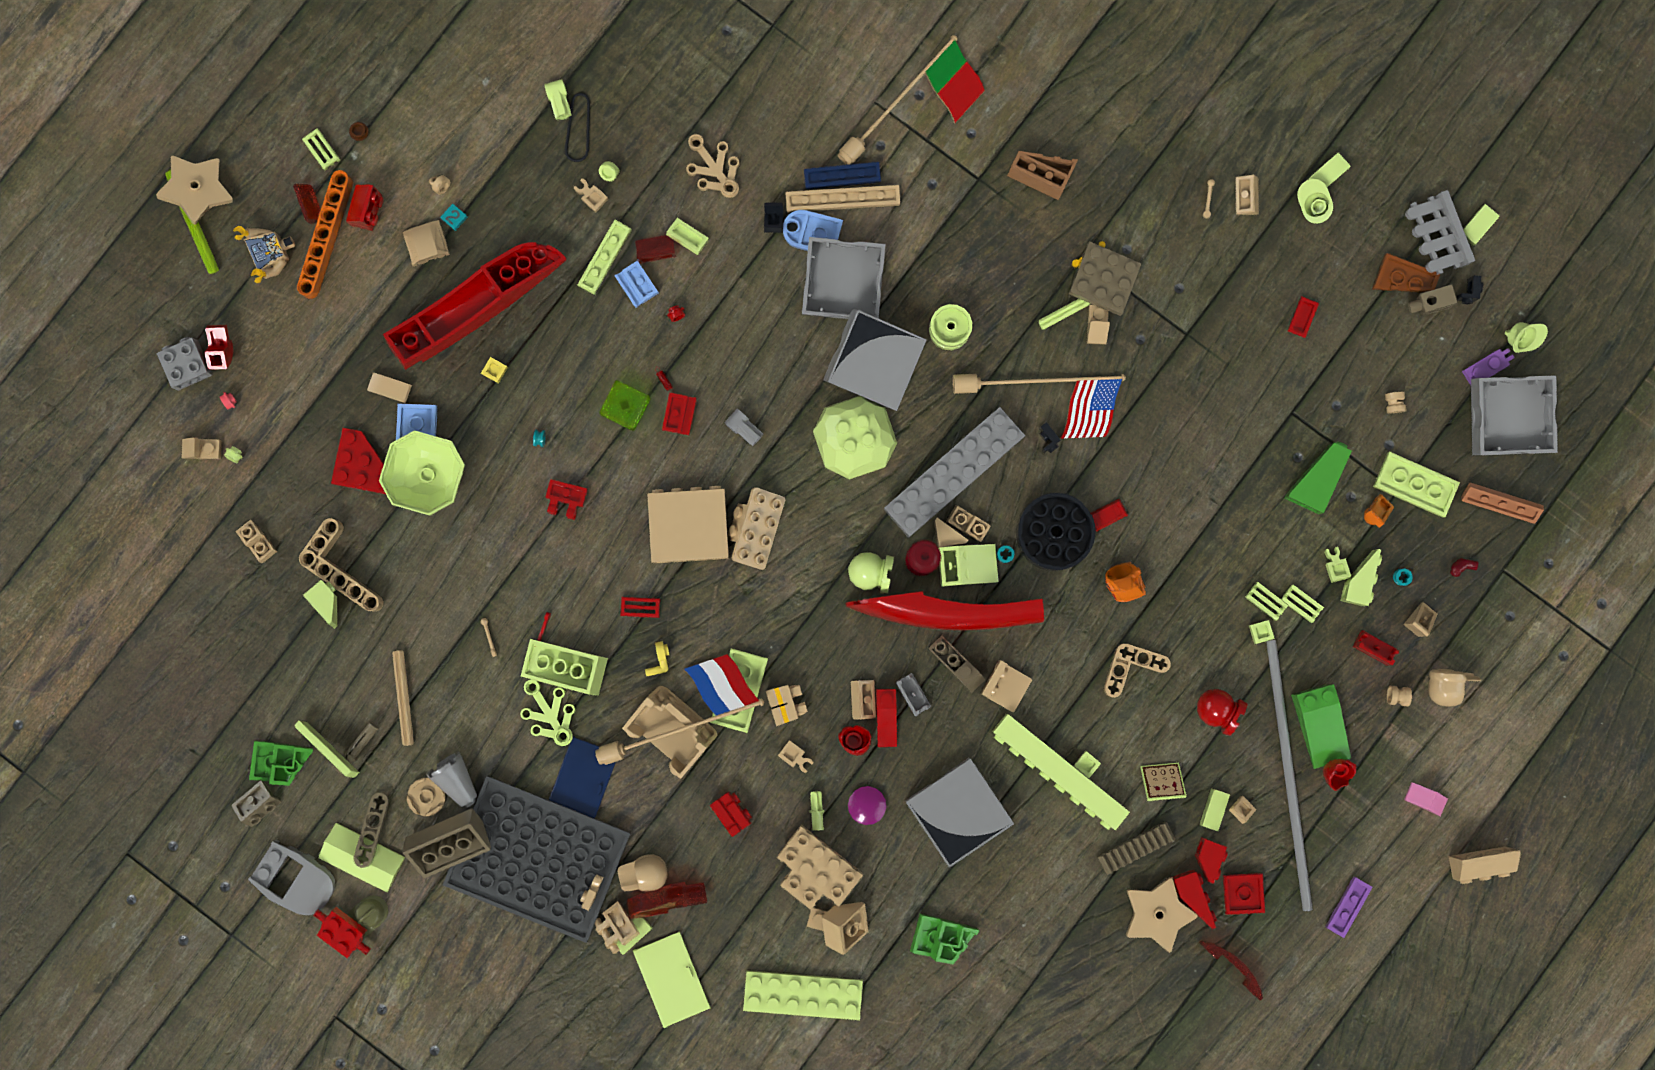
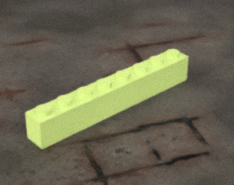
[992,714,1130,831]

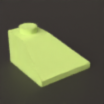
[303,580,337,629]

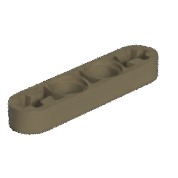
[354,793,389,868]

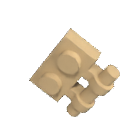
[595,901,640,954]

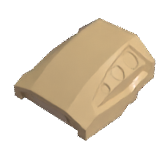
[403,220,450,267]

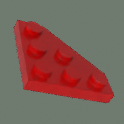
[331,428,386,494]

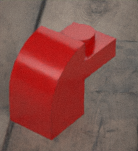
[205,325,233,370]

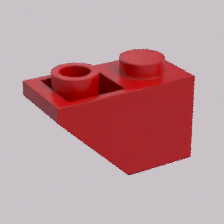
[1195,837,1228,884]

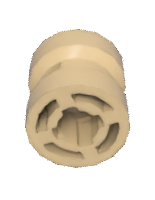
[1385,392,1406,414]
[1386,685,1412,707]

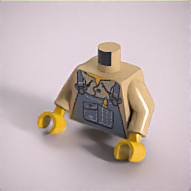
[233,226,295,283]

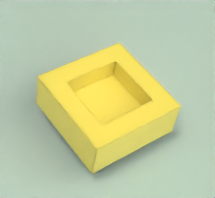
[481,357,508,384]

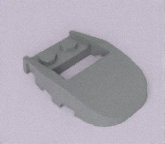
[248,840,335,915]

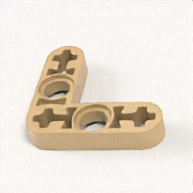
[1104,644,1171,698]

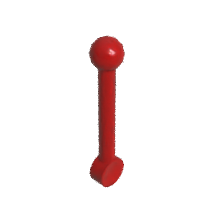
[534,612,551,647]

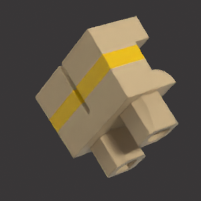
[766,685,808,726]

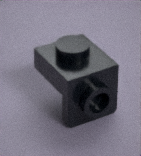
[764,202,784,233]
[1456,275,1483,304]

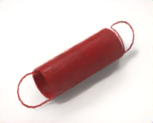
[655,367,674,393]

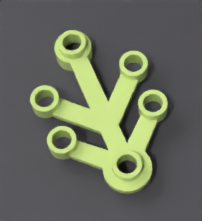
[520,680,576,746]

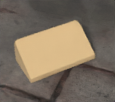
[1236,175,1259,215]
[851,680,876,719]

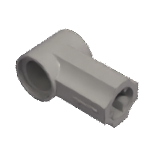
[724,409,764,446]

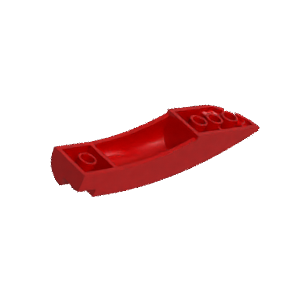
[383,242,566,370]
[845,591,1044,630]

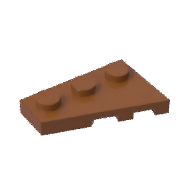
[1372,253,1440,292]

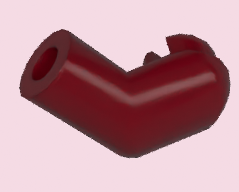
[1450,558,1478,577]

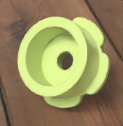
[224,446,243,463]

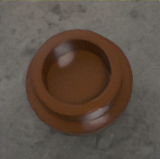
[349,122,369,141]

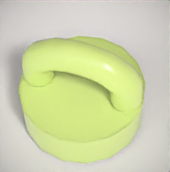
[599,161,620,181]

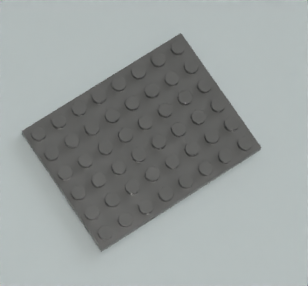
[443,776,631,943]

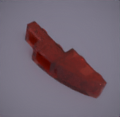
[627,882,707,919]

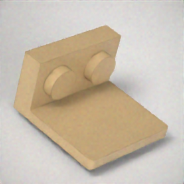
[980,660,1032,712]

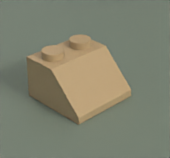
[822,902,868,955]

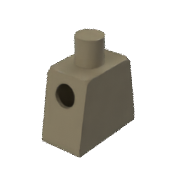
[1408,285,1457,316]

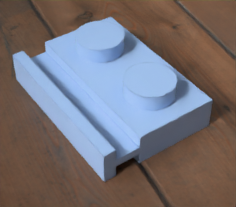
[614,261,659,308]

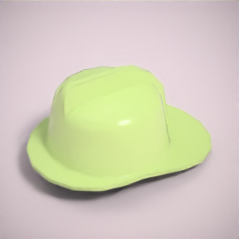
[1297,179,1333,224]
[1505,322,1548,353]

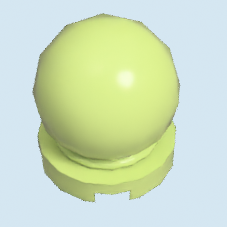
[848,552,894,593]

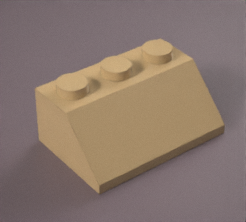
[1449,846,1521,884]

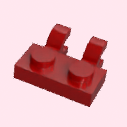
[545,479,588,520]

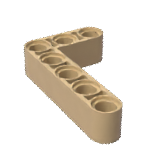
[299,518,384,611]

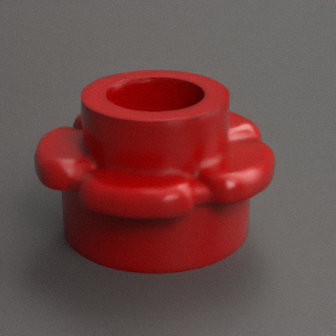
[667,305,685,322]

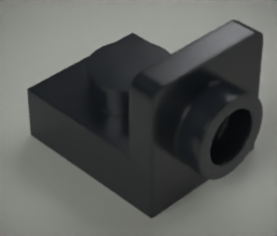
[1039,422,1060,453]

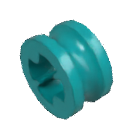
[533,429,546,447]
[996,546,1014,563]
[1393,569,1413,586]

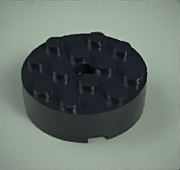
[1016,493,1096,571]

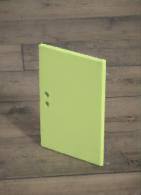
[633,931,710,1028]

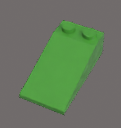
[1291,684,1351,769]

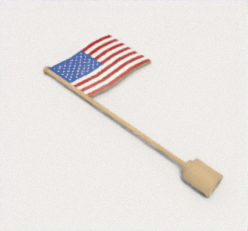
[953,374,1126,439]

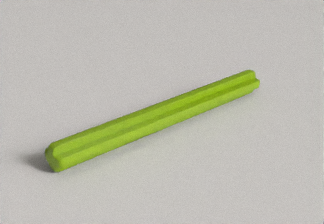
[165,170,219,274]

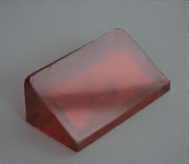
[293,184,321,224]

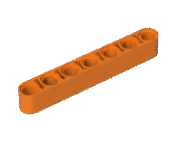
[297,170,353,299]

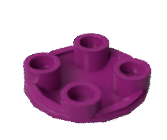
[848,786,886,825]

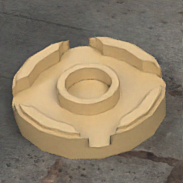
[407,777,446,816]

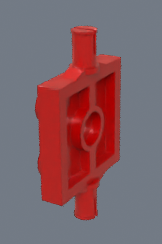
[313,907,371,959]

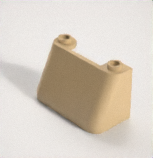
[622,686,717,779]

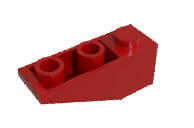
[1171,870,1217,929]

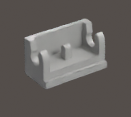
[895,673,931,716]

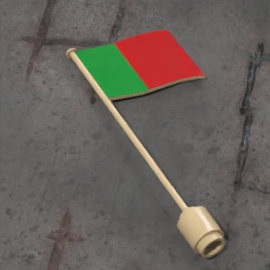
[838,35,985,165]

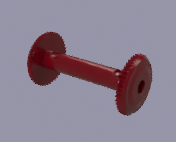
[905,539,942,576]

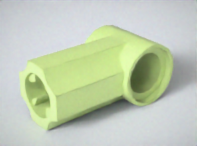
[544,79,571,120]

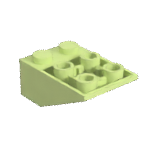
[938,544,999,587]

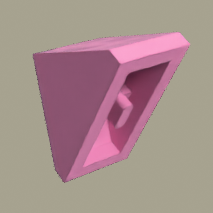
[1404,782,1448,816]

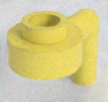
[645,641,669,677]

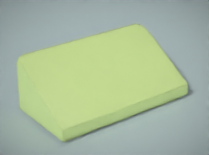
[1199,788,1230,831]

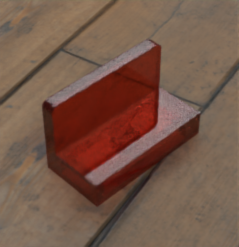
[635,235,676,263]

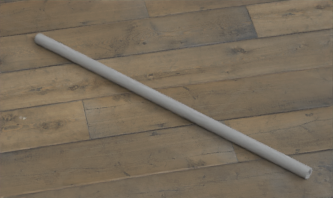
[1266,640,1313,911]

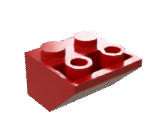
[346,184,383,231]

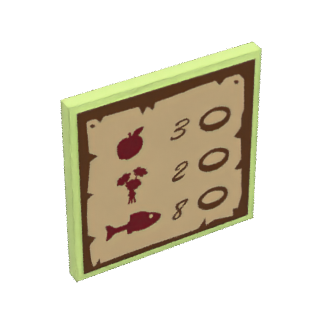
[1140,763,1186,801]

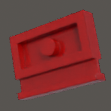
[662,392,697,436]

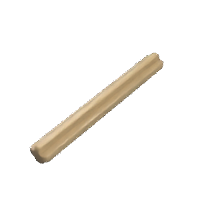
[392,650,414,746]

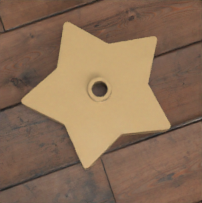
[156,156,233,225]
[1126,877,1198,953]

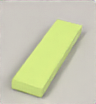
[577,220,632,295]
[294,720,359,778]

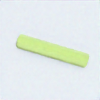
[1038,299,1091,329]

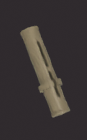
[334,721,379,774]

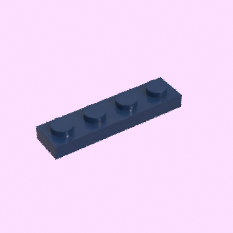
[804,162,881,189]

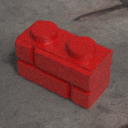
[709,791,752,837]

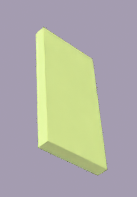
[1373,452,1460,518]
[710,648,768,733]

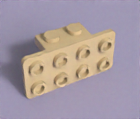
[728,487,785,570]

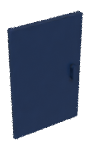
[549,736,616,818]

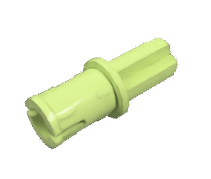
[809,791,825,830]

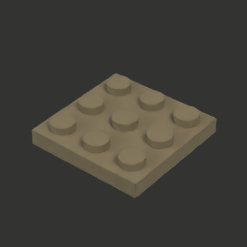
[1068,241,1141,316]

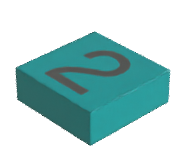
[440,203,468,231]

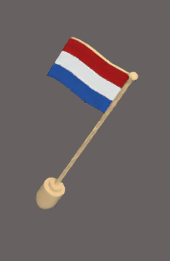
[595,654,764,765]

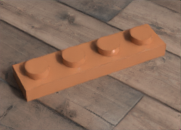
[1461,483,1544,524]

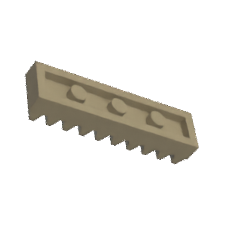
[1097,821,1175,875]

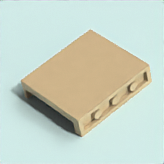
[648,486,729,564]

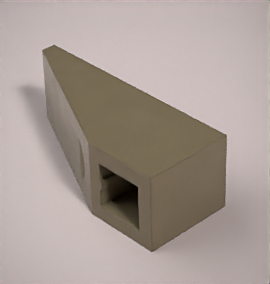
[928,636,985,693]

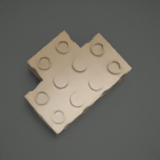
[777,824,863,910]

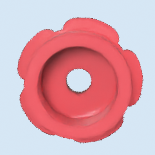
[219,392,237,410]

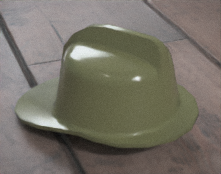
[347,895,388,937]

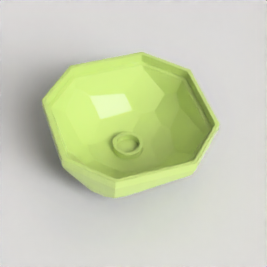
[813,396,897,479]
[379,430,465,515]

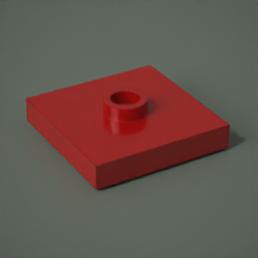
[1223,873,1265,915]

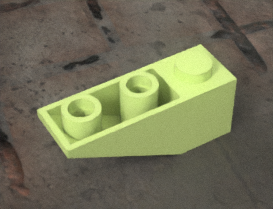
[1341,549,1382,606]

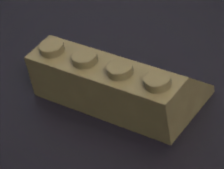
[402,808,491,878]

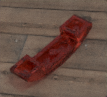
[1199,940,1263,1001]

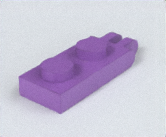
[1462,348,1515,385]

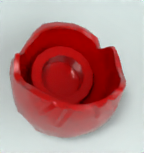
[838,725,872,756]
[1323,759,1357,791]

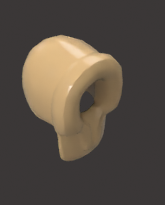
[1428,669,1481,707]
[618,854,668,891]

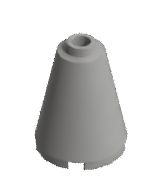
[427,752,477,808]

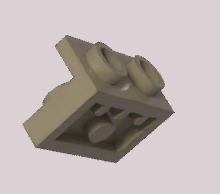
[231,780,281,827]

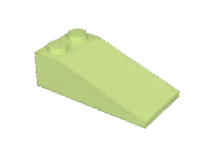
[521,639,608,696]

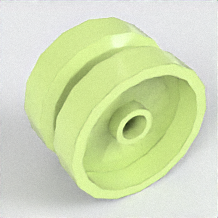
[929,304,972,350]

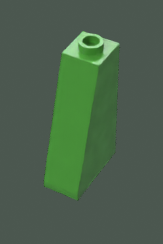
[1284,442,1352,514]

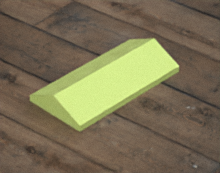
[318,823,405,892]

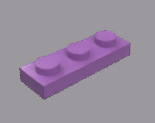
[1325,876,1373,938]

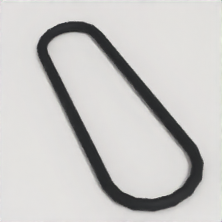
[565,93,590,162]

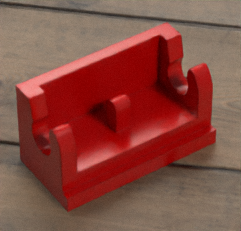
[1353,630,1399,666]

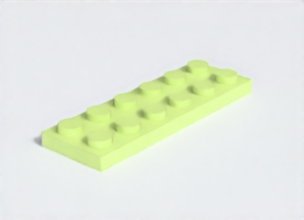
[743,970,863,1020]

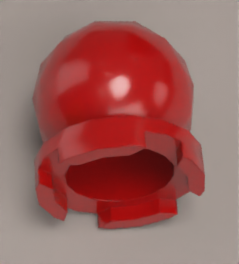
[1197,689,1247,736]

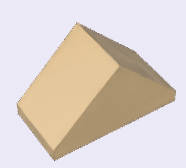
[934,518,968,547]
[1403,602,1438,637]

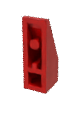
[876,689,897,747]

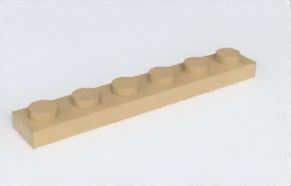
[786,185,900,212]

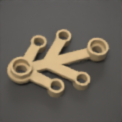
[686,134,740,198]

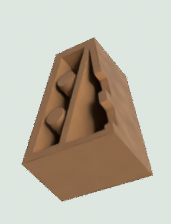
[1008,151,1078,200]

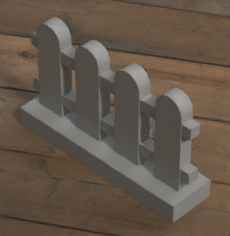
[1405,190,1475,275]

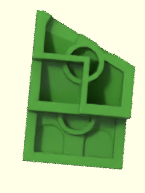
[249,740,313,786]
[910,914,979,964]

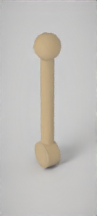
[1203,179,1215,219]
[481,618,497,657]

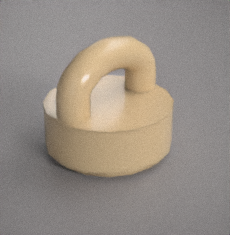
[429,175,450,195]

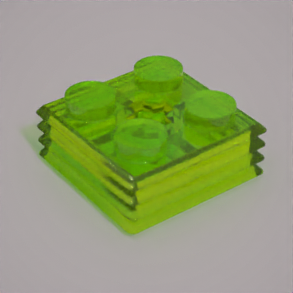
[599,380,651,431]

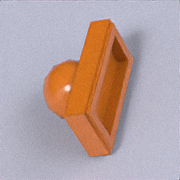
[1364,494,1394,528]

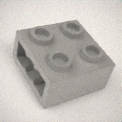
[157,337,213,391]

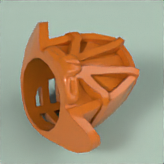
[1105,562,1146,602]

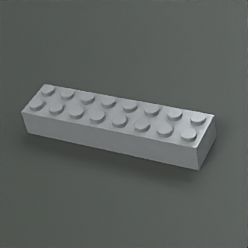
[884,407,1025,538]

